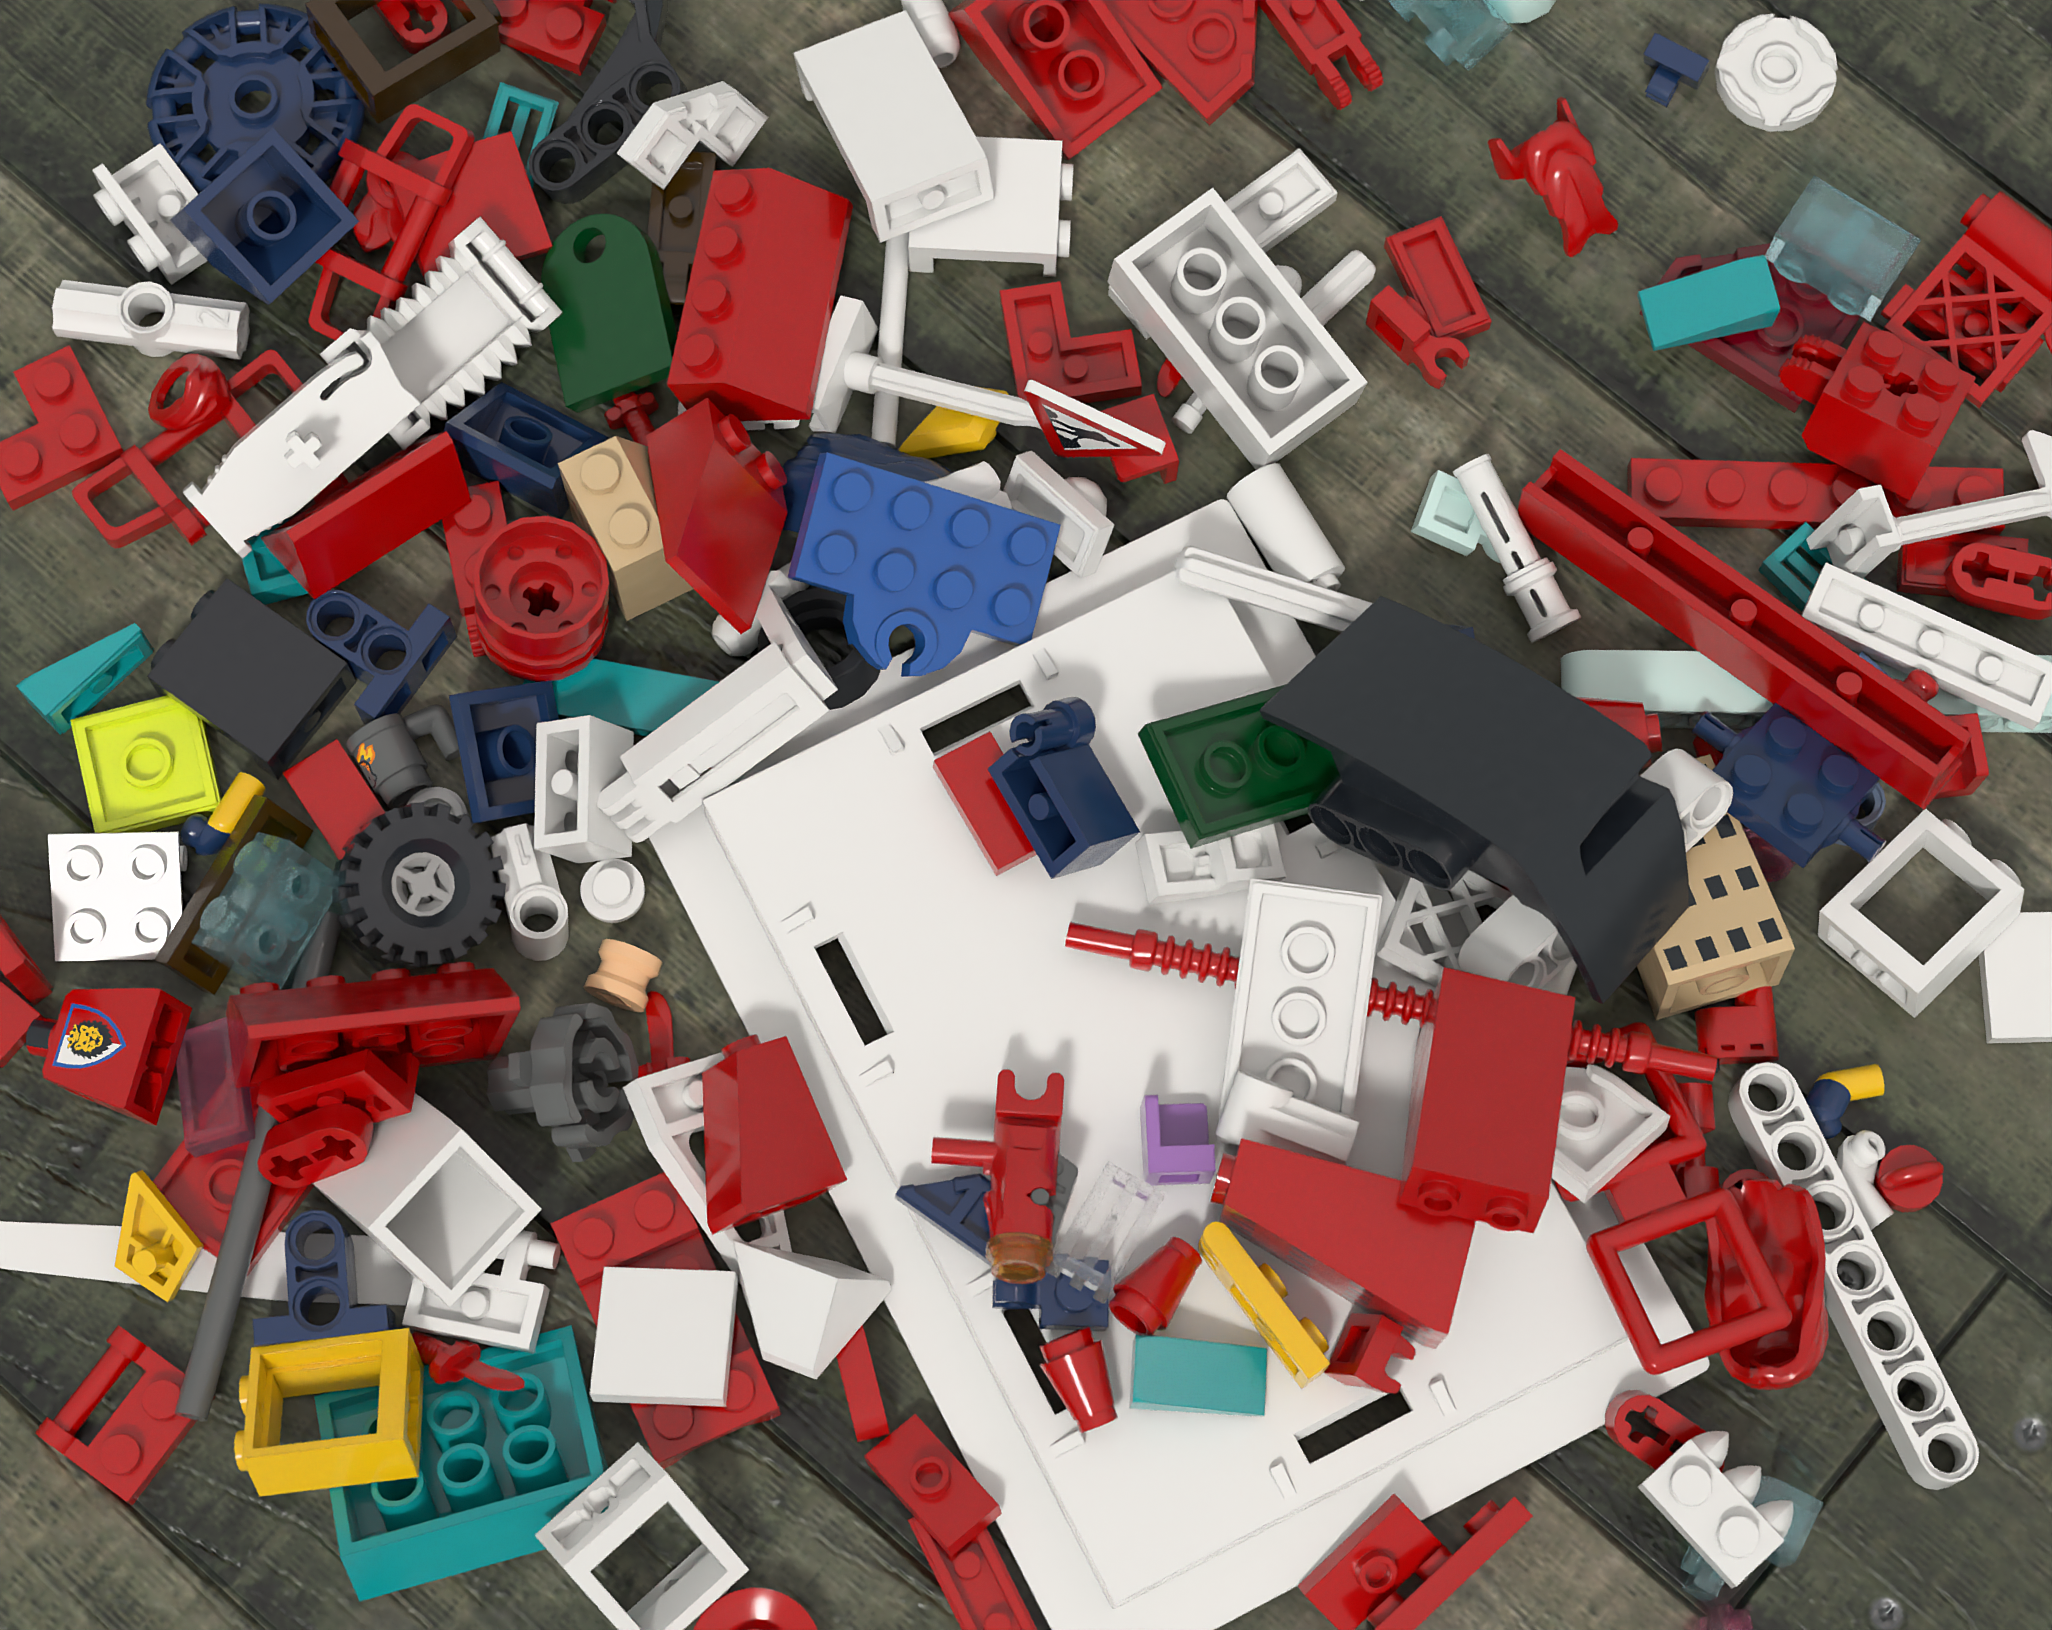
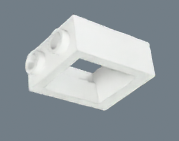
[1818,809,2024,1018]
[535,1442,749,1630]

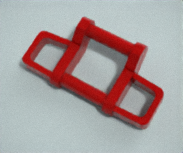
[309,104,475,340]
[72,350,303,548]

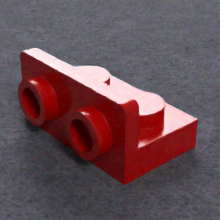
[256,1049,420,1123]

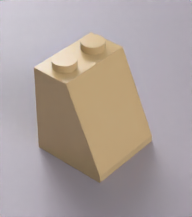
[558,436,693,621]

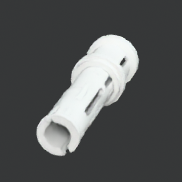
[1453,454,1581,643]

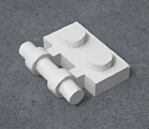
[402,1230,561,1354]

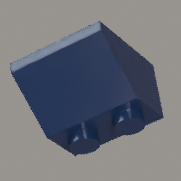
[170,127,359,305]

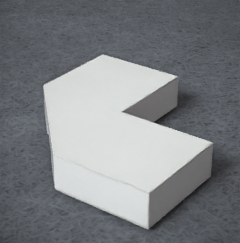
[617,81,768,190]

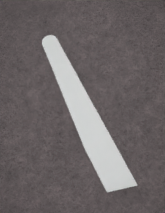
[0,1221,414,1306]

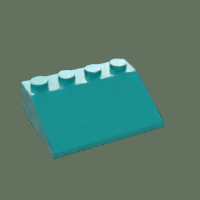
[314,1325,609,1602]

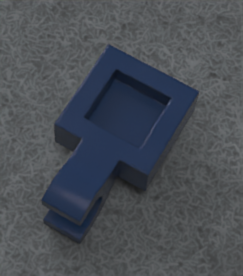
[992,1258,1109,1331]

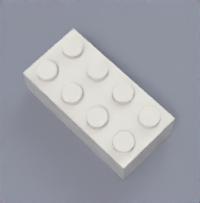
[1107,188,1368,470]

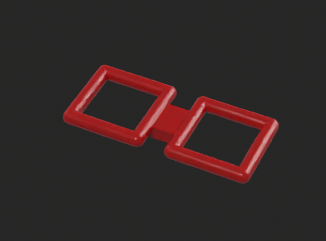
[1553,1022,1792,1375]

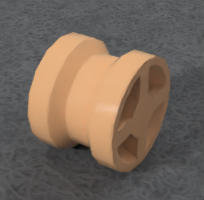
[584,939,663,1012]

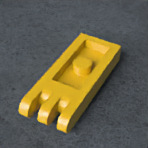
[1198,1222,1330,1389]

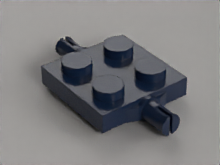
[1692,703,1886,868]

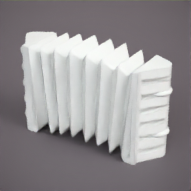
[320,217,562,450]

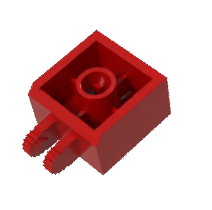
[1778,322,1976,500]

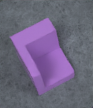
[1140,1095,1216,1186]

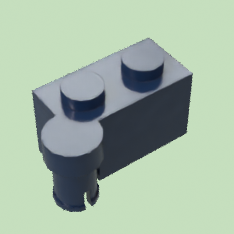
[988,697,1140,879]

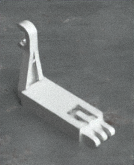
[597,570,838,843]

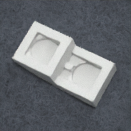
[1135,824,1286,904]

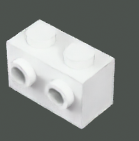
[534,715,634,864]

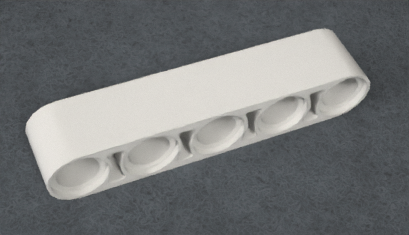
[1458,749,1733,989]

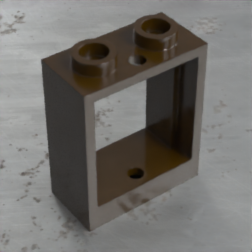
[305,0,503,124]

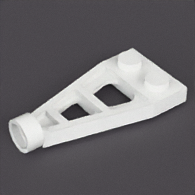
[623,1052,792,1310]

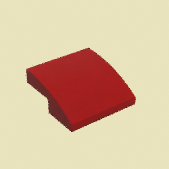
[389,131,552,284]

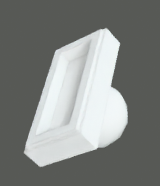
[1003,451,1114,578]

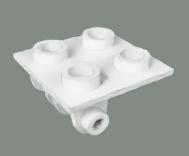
[48,831,187,961]

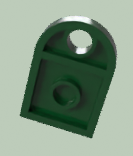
[541,214,677,413]

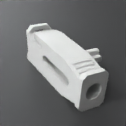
[183,330,420,558]

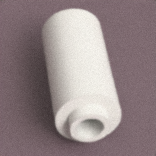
[1227,463,1345,591]

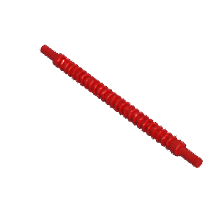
[1065,922,1717,1082]

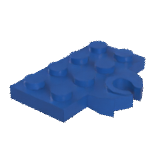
[787,452,1061,677]

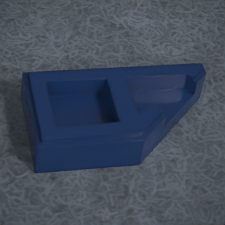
[895,1173,1003,1269]

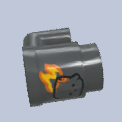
[346,704,460,809]

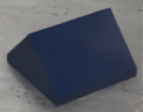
[443,382,609,519]
[449,681,559,823]

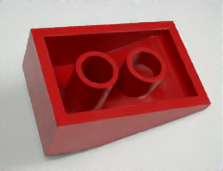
[948,0,1163,160]
[646,398,788,634]

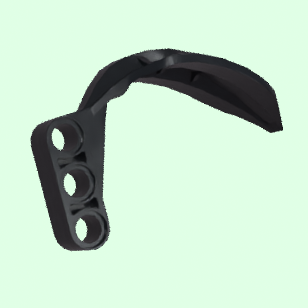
[529,0,688,204]

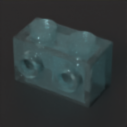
[1387,0,1513,71]
[1765,176,1921,322]
[191,832,339,990]

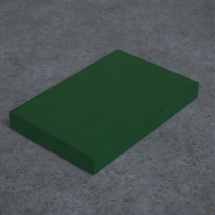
[1137,684,1339,849]

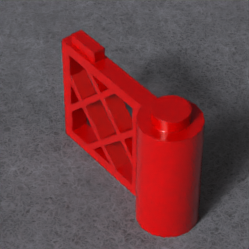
[1881,191,2052,408]

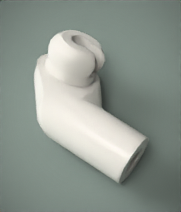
[1836,1130,1894,1230]

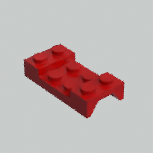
[551,1172,781,1469]

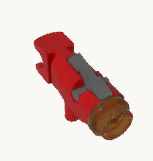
[931,1069,1078,1284]

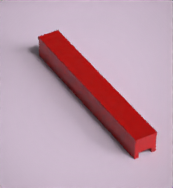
[1517,449,1972,810]

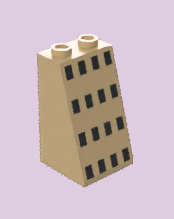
[1637,754,1795,1020]

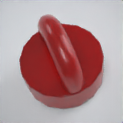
[1874,1145,1944,1213]

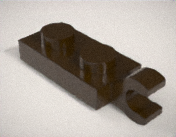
[648,152,717,318]

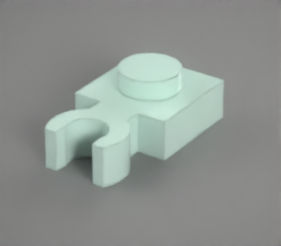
[1411,470,1518,563]

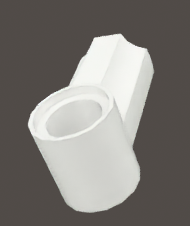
[489,823,569,961]
[1215,1071,1359,1165]

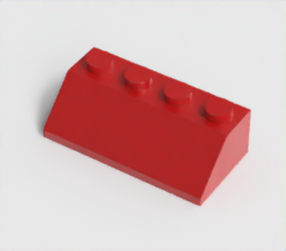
[667,168,853,421]

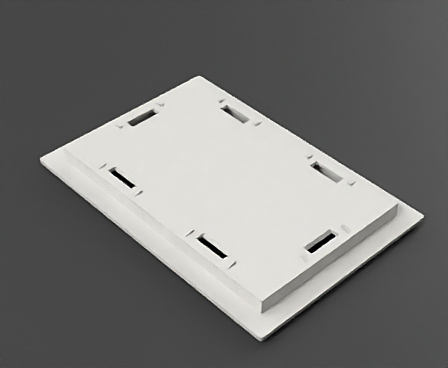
[648,499,1710,1630]

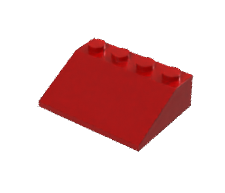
[226,962,521,1088]

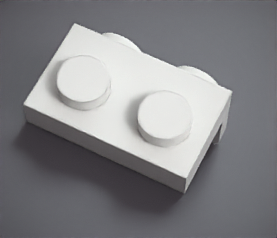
[92,144,207,285]

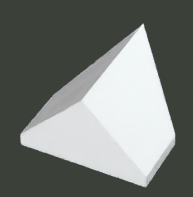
[732,1240,892,1379]

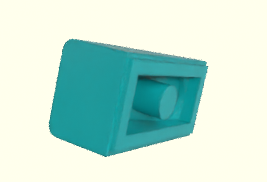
[1637,254,1780,351]
[16,623,154,735]
[1129,1335,1267,1417]

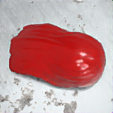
[1704,1178,1829,1390]

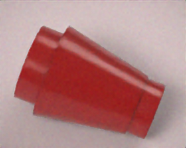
[1109,1237,1202,1336]
[1039,1326,1118,1433]

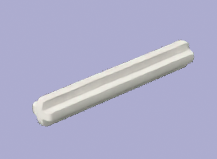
[1174,546,1373,633]

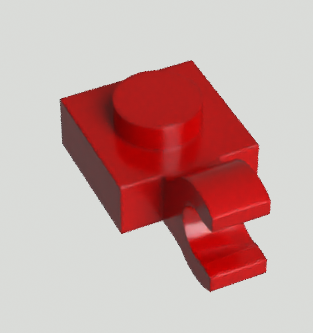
[1365,285,1470,389]

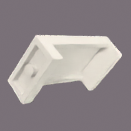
[793,10,994,243]

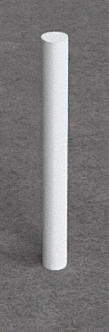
[871,232,909,448]

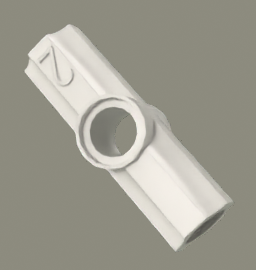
[52,280,250,359]

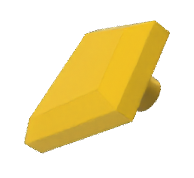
[898,387,1009,459]
[114,1170,203,1302]

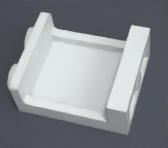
[908,137,1073,277]

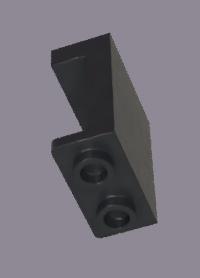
[147,578,356,780]

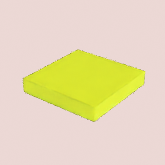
[70,695,222,833]

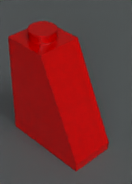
[702,1034,847,1235]

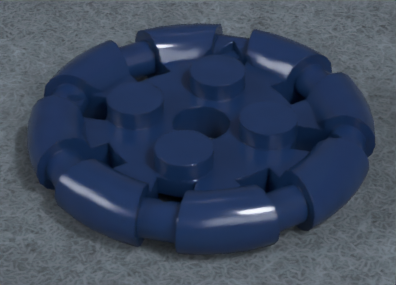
[146,3,366,194]

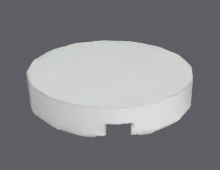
[1715,14,1837,132]

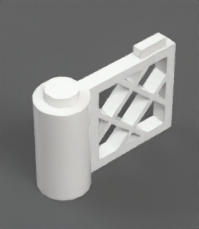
[1376,870,1577,995]

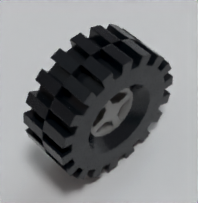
[332,802,506,969]

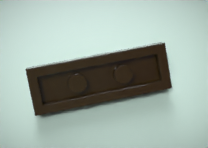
[154,795,313,995]

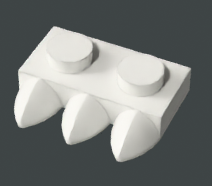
[1638,1431,1793,1589]

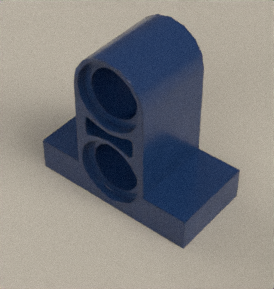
[306,590,457,725]
[252,1210,396,1347]

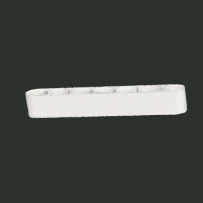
[1728,1062,1979,1490]

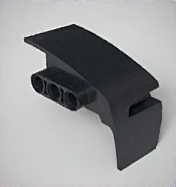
[1260,596,1689,1004]

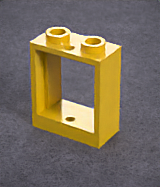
[234,1328,424,1497]

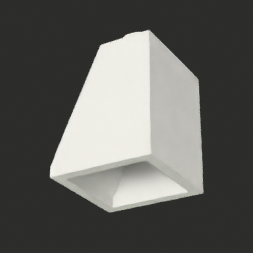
[312,1093,541,1307]

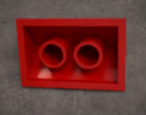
[261,431,472,600]

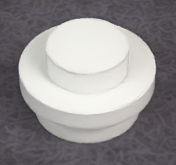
[580,859,645,923]

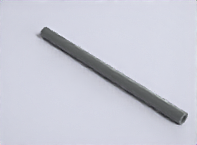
[174,910,342,1421]

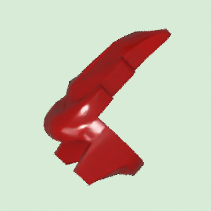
[1487,97,1618,257]

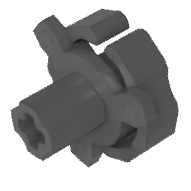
[486,1003,639,1162]

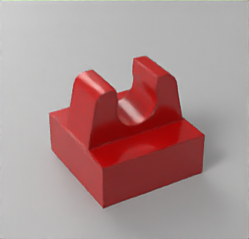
[1324,1313,1416,1394]

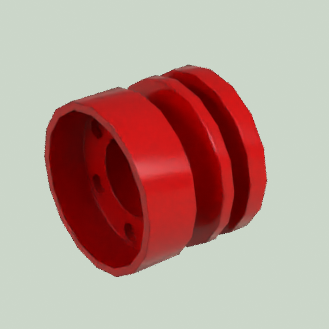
[473,516,609,682]

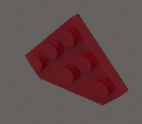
[1639,231,1897,413]

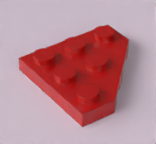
[1103,0,1258,126]

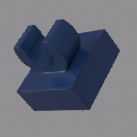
[1643,33,1709,107]

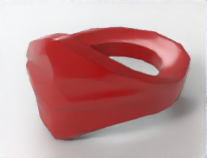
[148,354,231,430]

